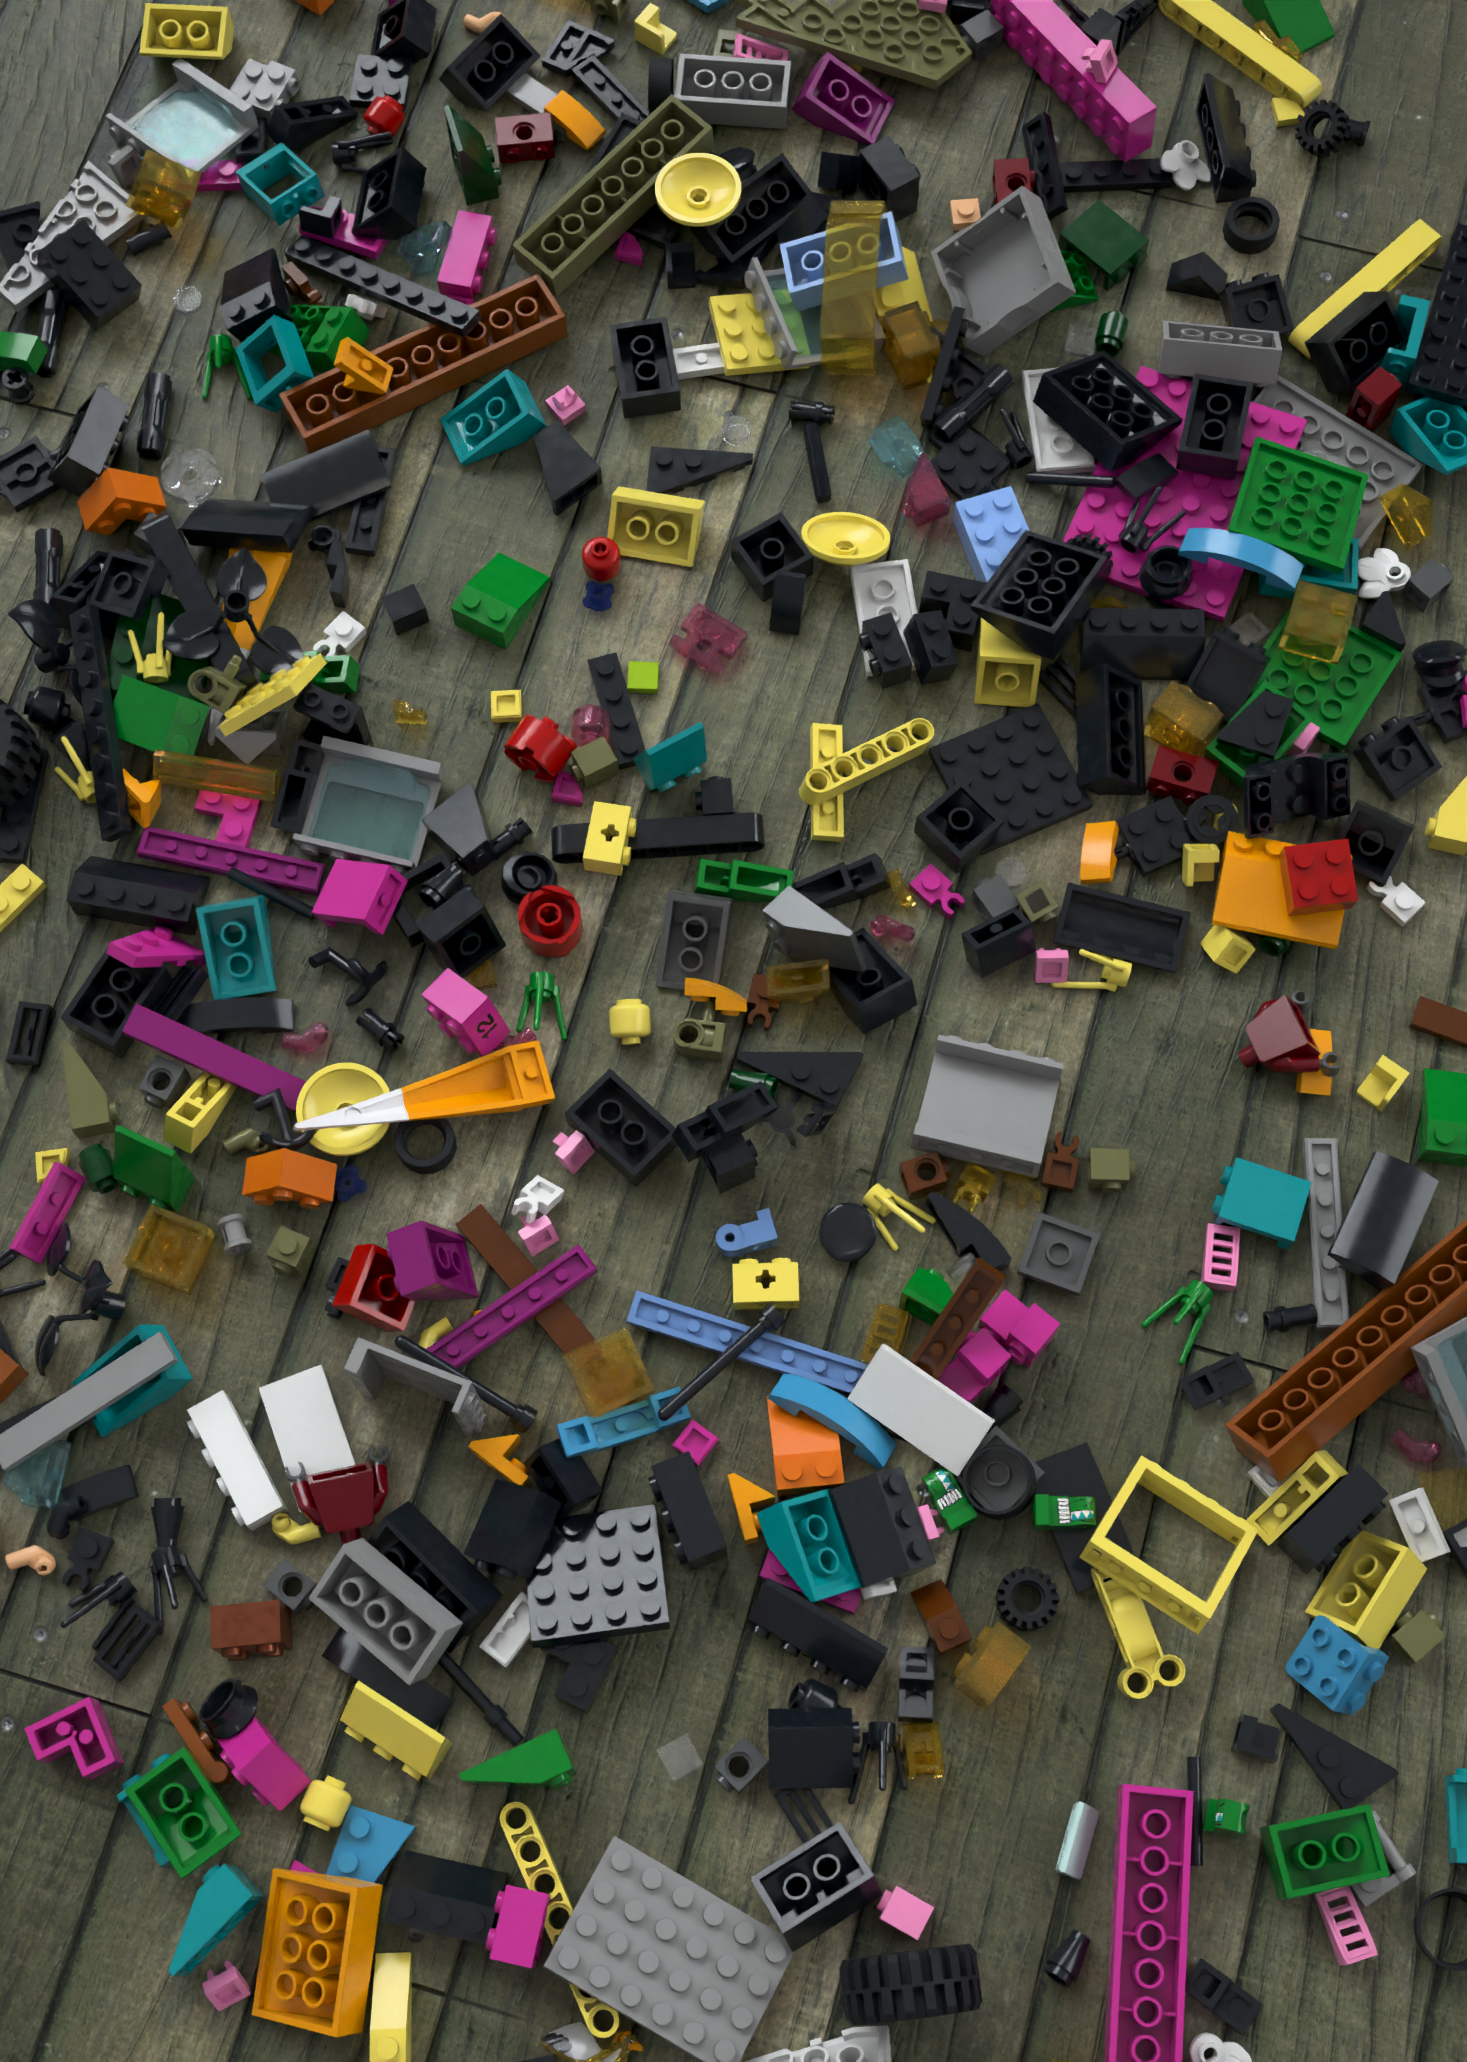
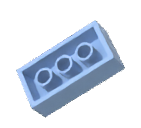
[780,211,909,312]
[953,486,1029,584]

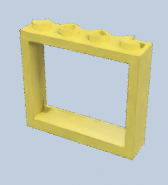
[1079,1455,1258,1634]

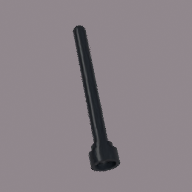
[658,1302,786,1421]
[395,1335,538,1434]

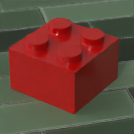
[1278,839,1358,916]
[332,1244,416,1332]

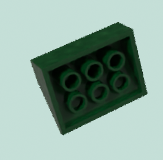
[107,594,211,703]

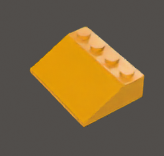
[1212,831,1352,950]
[252,1868,383,2038]

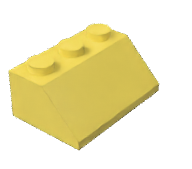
[139,3,235,60]
[866,247,934,335]
[607,486,705,567]
[1305,1530,1427,1649]
[340,1680,453,1781]

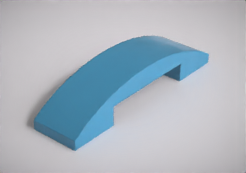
[1178,528,1304,592]
[768,1373,897,1471]
[555,1387,691,1458]

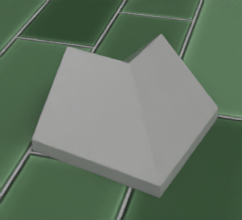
[215,709,287,765]

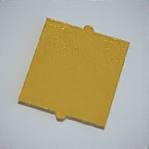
[1417,1467,1467,1531]

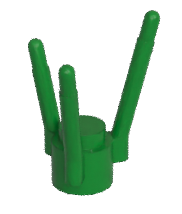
[202,334,252,400]
[516,971,567,1040]
[1141,1280,1214,1365]

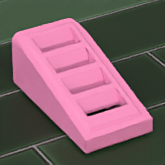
[733,33,788,61]
[1201,1223,1240,1292]
[1314,1885,1378,1965]

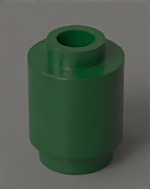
[1094,311,1128,357]
[78,1144,118,1194]

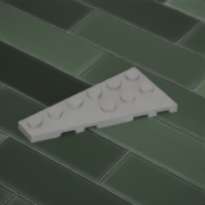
[0,161,147,312]

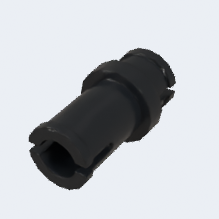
[126,220,172,256]
[789,400,835,426]
[492,817,533,861]
[356,1008,404,1052]
[1263,1303,1317,1333]

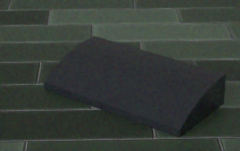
[261,429,392,523]
[180,498,315,553]
[1053,882,1191,973]
[1327,1151,1439,1291]

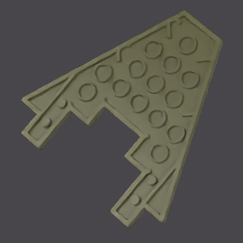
[735,0,972,89]

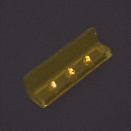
[153,749,281,802]

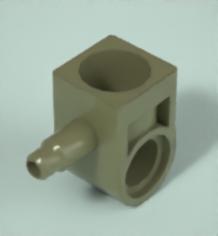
[188,655,246,714]
[673,1001,726,1062]

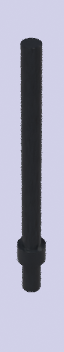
[437,1651,524,1747]

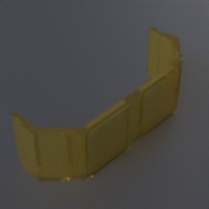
[820,200,887,375]

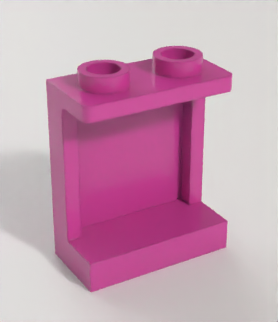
[311,859,408,935]

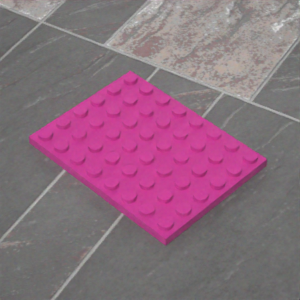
[1063,366,1307,623]

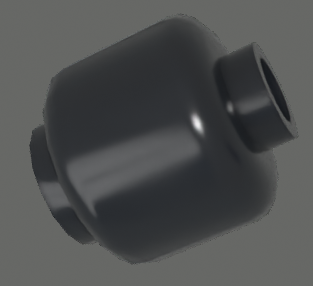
[24,686,71,729]
[788,1678,842,1708]

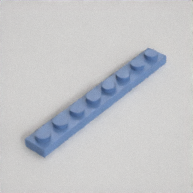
[626,1291,869,1395]

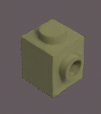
[569,736,619,789]
[1016,879,1059,925]
[1087,1148,1135,1193]
[266,1226,316,1277]
[1385,1609,1446,1667]

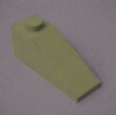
[61,1039,120,1139]

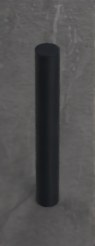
[1027,472,1115,488]
[227,867,314,920]
[1187,1757,1203,1866]

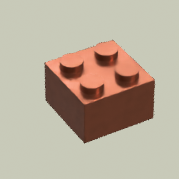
[210,1600,293,1661]

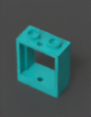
[236,142,325,226]
[236,315,314,413]

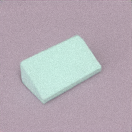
[1055,1801,1099,1879]

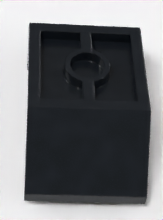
[1243,753,1350,839]

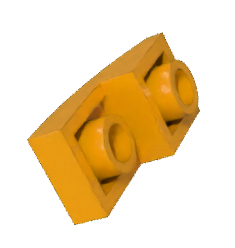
[544,90,606,151]
[1080,821,1119,885]
[684,977,747,1016]
[1295,1029,1333,1096]

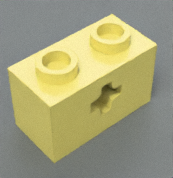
[583,801,637,876]
[732,1258,799,1310]

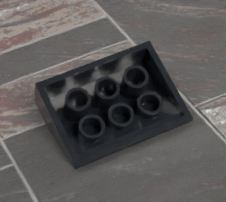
[1033,351,1183,472]
[971,530,1108,660]

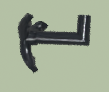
[308,947,387,1006]
[253,1088,319,1152]

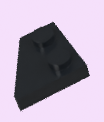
[1216,690,1294,760]

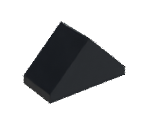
[1166,252,1228,301]
[1360,591,1406,652]
[48,719,92,771]

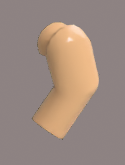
[463,12,504,34]
[6,1545,56,1576]

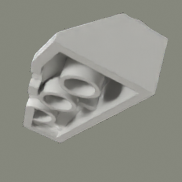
[745,2025,892,2062]

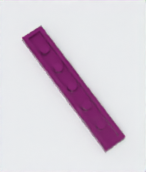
[137,826,326,896]
[122,1003,306,1114]
[426,1244,598,1369]

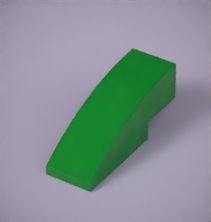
[0,332,48,374]
[259,651,361,693]
[693,858,794,902]

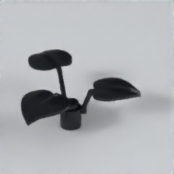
[162,547,304,674]
[8,592,119,706]
[35,1222,126,1376]

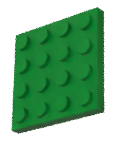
[1227,436,1369,575]
[1249,596,1403,751]

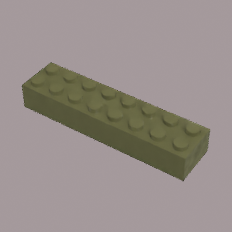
[512,94,714,297]

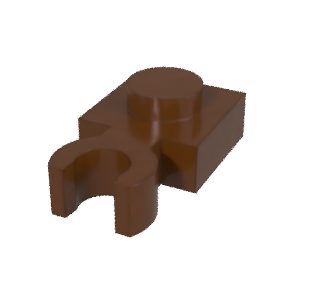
[282,262,324,306]
[747,973,784,1031]
[1040,1132,1080,1193]

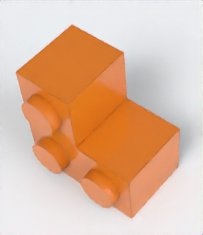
[77,467,167,535]
[242,1148,337,1209]

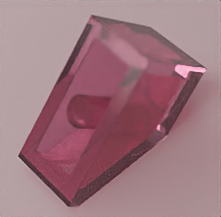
[902,453,950,527]

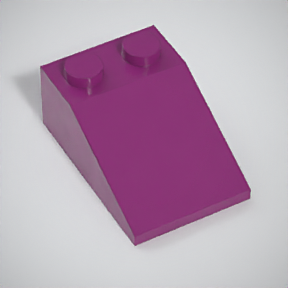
[791,52,895,146]
[386,1220,479,1301]

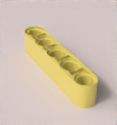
[799,718,934,805]

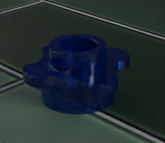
[583,581,615,611]
[334,1165,367,1202]

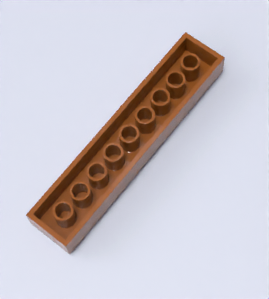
[279,273,568,455]
[1225,1219,1467,1483]

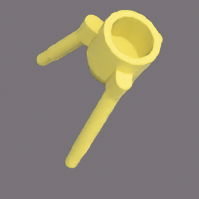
[128,612,173,683]
[55,736,96,803]
[1051,949,1132,992]
[862,1183,936,1251]

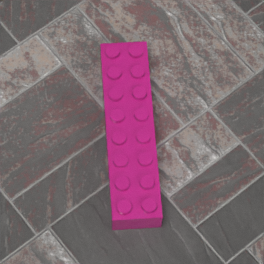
[991,0,1157,163]
[1104,1784,1194,2062]

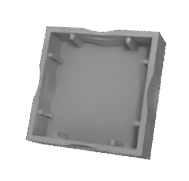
[931,186,1076,357]

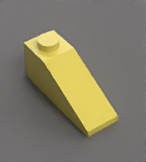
[1425,776,1467,856]
[163,1072,237,1154]
[1246,1449,1348,1546]
[370,1952,412,2062]

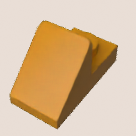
[334,337,393,394]
[122,768,162,828]
[468,1434,531,1487]
[728,1473,775,1545]

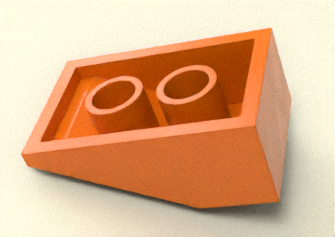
[767,1396,844,1496]

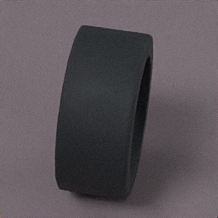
[648,57,674,113]
[1222,196,1280,254]
[394,1118,457,1174]

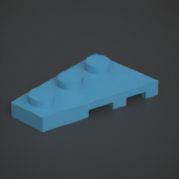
[326,1805,417,1883]

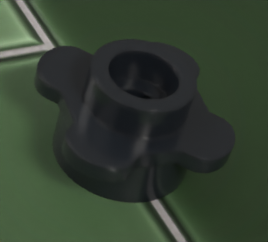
[308,525,342,555]

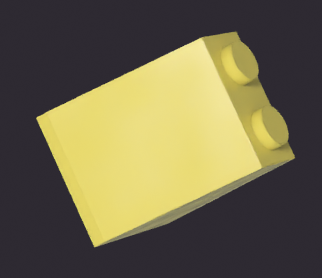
[974,618,1041,707]

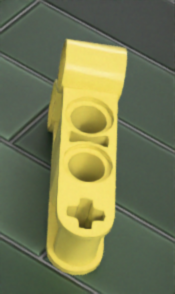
[1091,1568,1186,1699]

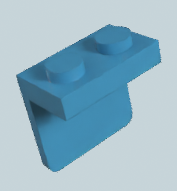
[1285,1615,1389,1715]

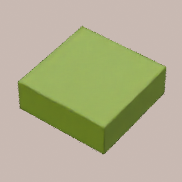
[627,661,659,694]

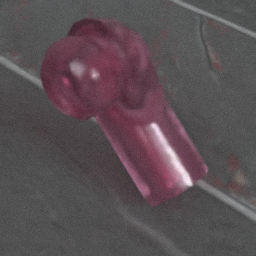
[870,915,915,942]
[282,1022,329,1052]
[1390,1427,1442,1463]

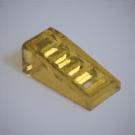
[859,1302,910,1364]

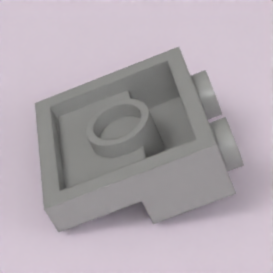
[229,59,300,124]

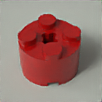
[503,714,577,783]
[518,885,583,957]

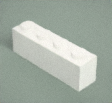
[187,1390,288,1531]

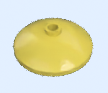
[655,153,741,227]
[801,512,890,567]
[296,1062,390,1156]

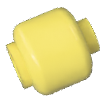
[609,999,651,1045]
[300,1775,352,1831]

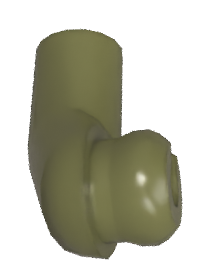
[223,1128,270,1155]

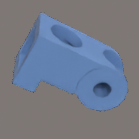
[716,1208,778,1258]

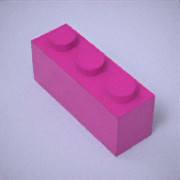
[437,210,497,300]

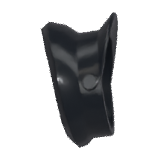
[718,147,757,181]
[1139,546,1193,600]
[1412,640,1467,688]
[501,851,557,905]
[819,1202,877,1262]
[199,1678,258,1739]

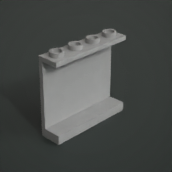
[911,1035,1064,1178]
[344,1337,487,1439]

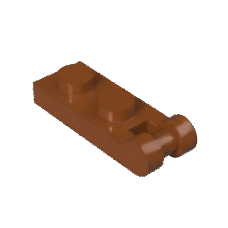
[162,1698,234,1785]

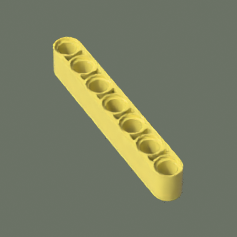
[1158,0,1323,110]
[1288,219,1443,360]
[500,1802,621,2038]

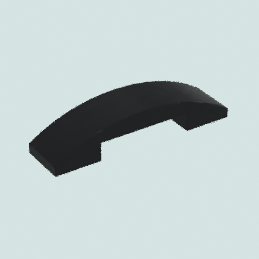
[176,997,294,1035]
[322,1627,454,1730]

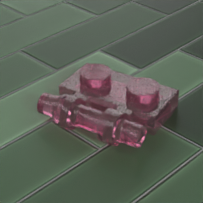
[669,602,747,675]

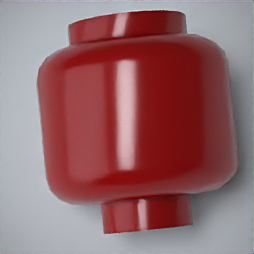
[363,95,405,139]
[582,537,621,581]

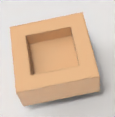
[949,198,981,231]

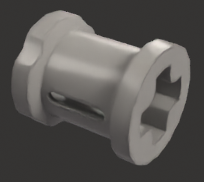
[216,1213,253,1255]

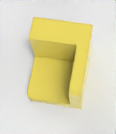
[634,3,677,55]
[1182,844,1220,887]
[1201,925,1256,974]
[1356,1055,1410,1112]

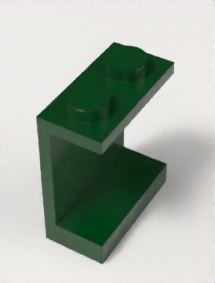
[1058,199,1149,291]

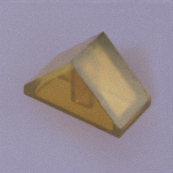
[1378,483,1433,549]
[766,959,830,1004]
[903,1722,944,1779]

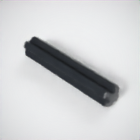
[803,422,832,503]

